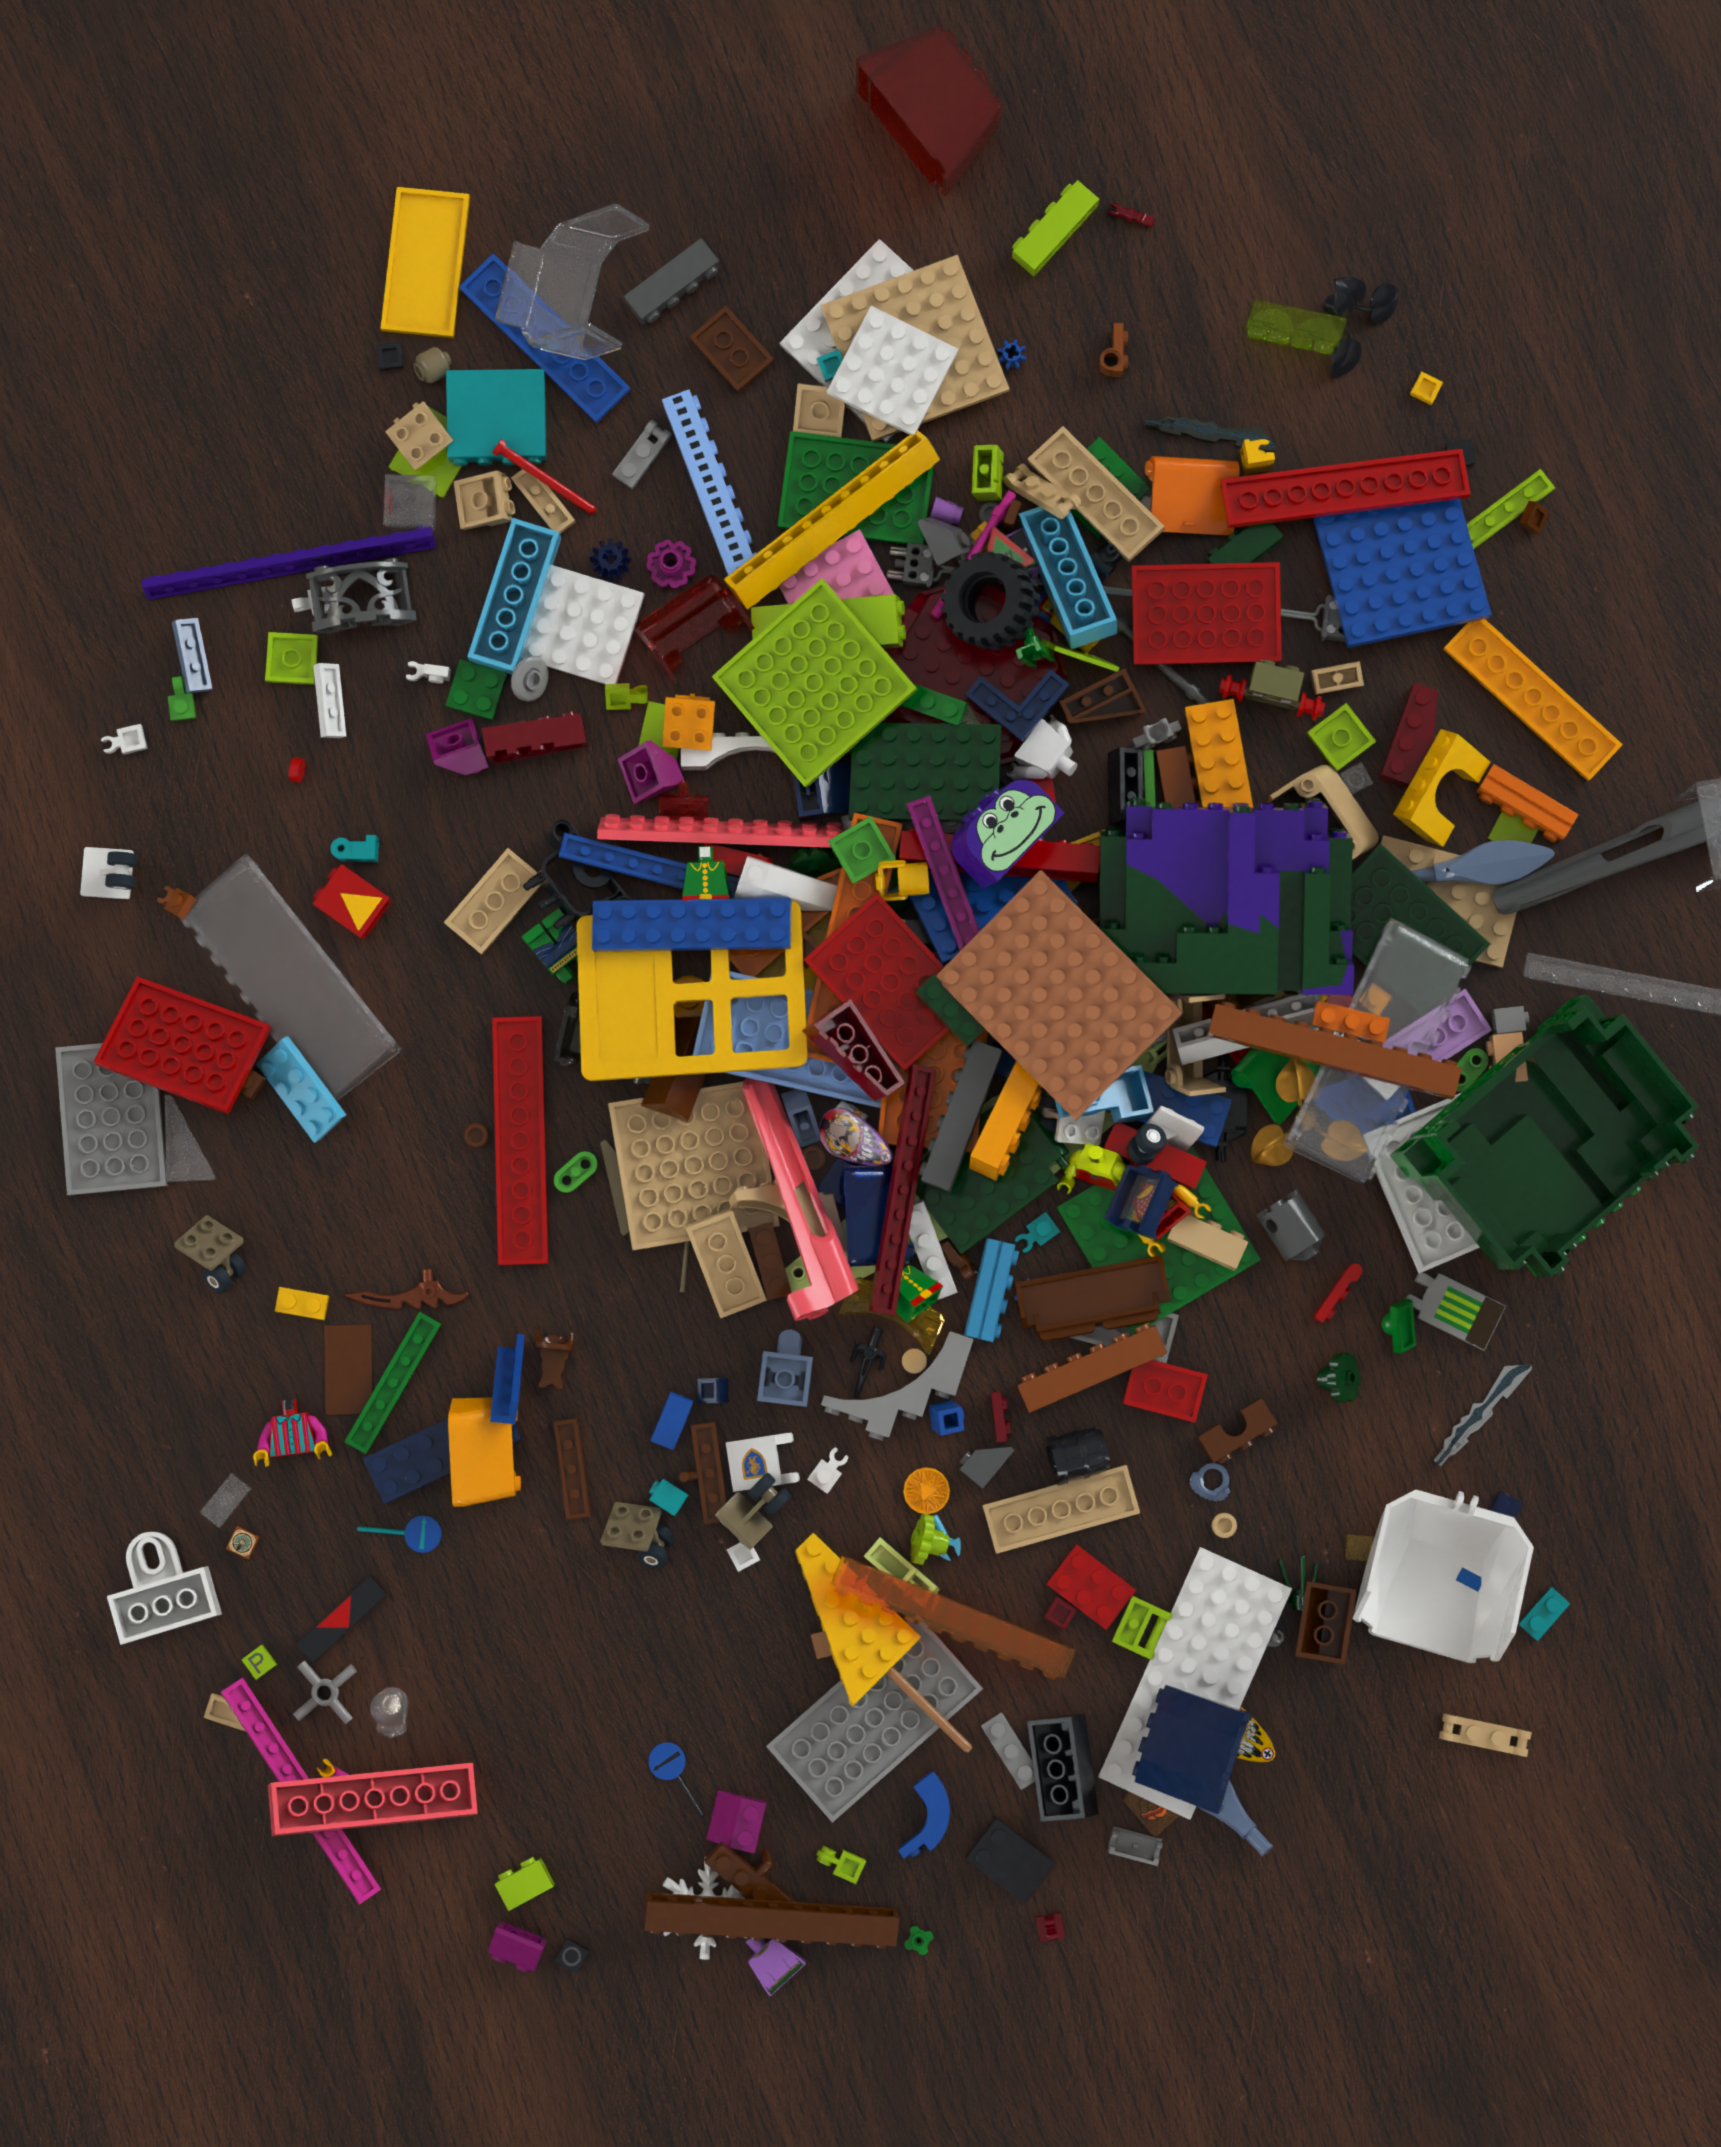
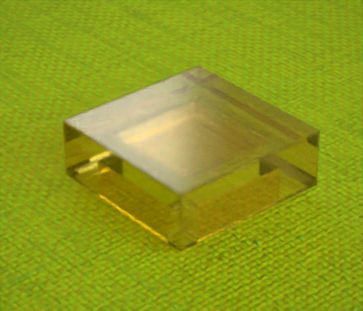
[1345,1534,1373,1561]

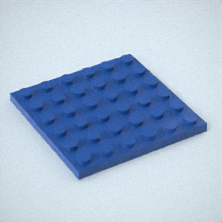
[1313,499,1492,648]

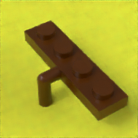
[679,1422,727,1525]
[704,1841,795,1902]

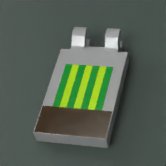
[1406,1272,1506,1351]

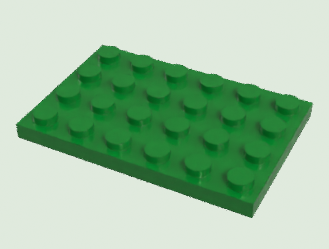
[778,431,936,545]

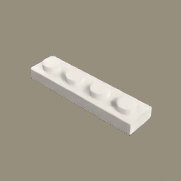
[909,1200,958,1300]

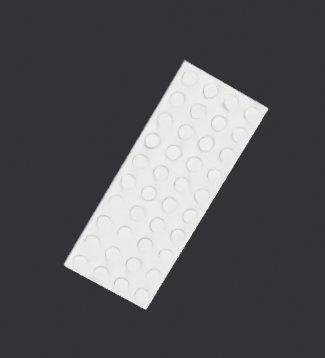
[1098,1547,1292,1820]

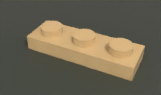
[511,469,575,534]

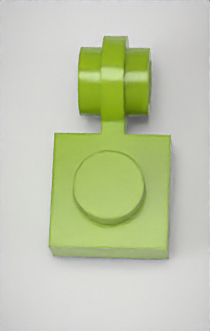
[816,1846,866,1884]

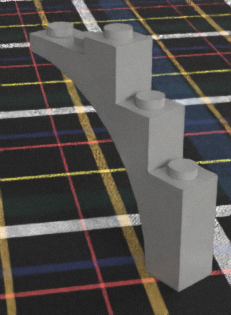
[821,1331,973,1441]

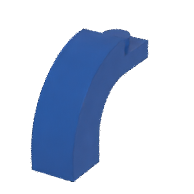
[898,1770,950,1858]

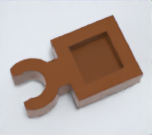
[157,886,196,920]

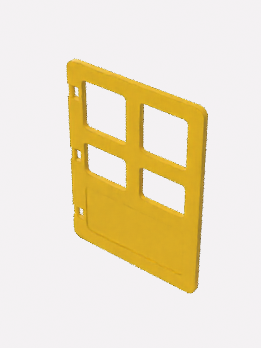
[577,901,808,1081]

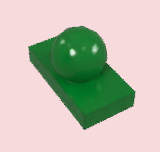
[1381,1298,1416,1354]

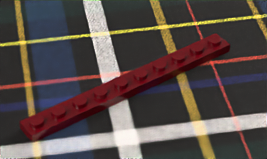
[868,1065,936,1316]

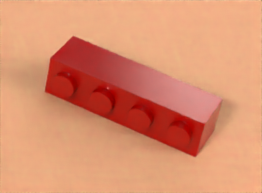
[1104,1123,1207,1191]

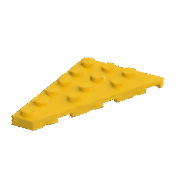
[795,1533,921,1707]

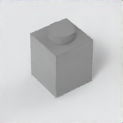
[1490,1006,1529,1035]

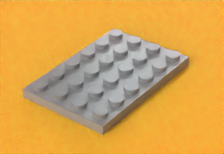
[55,1043,168,1196]

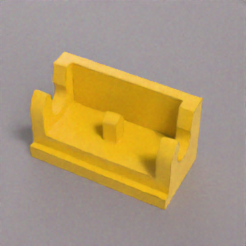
[1240,439,1275,475]

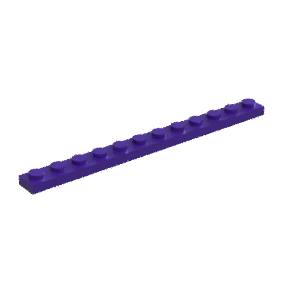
[141,527,436,600]

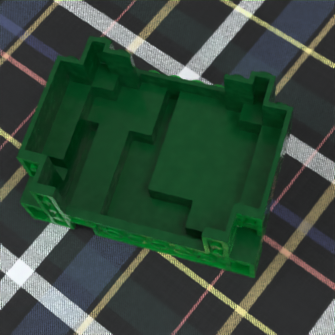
[1389,994,1700,1277]

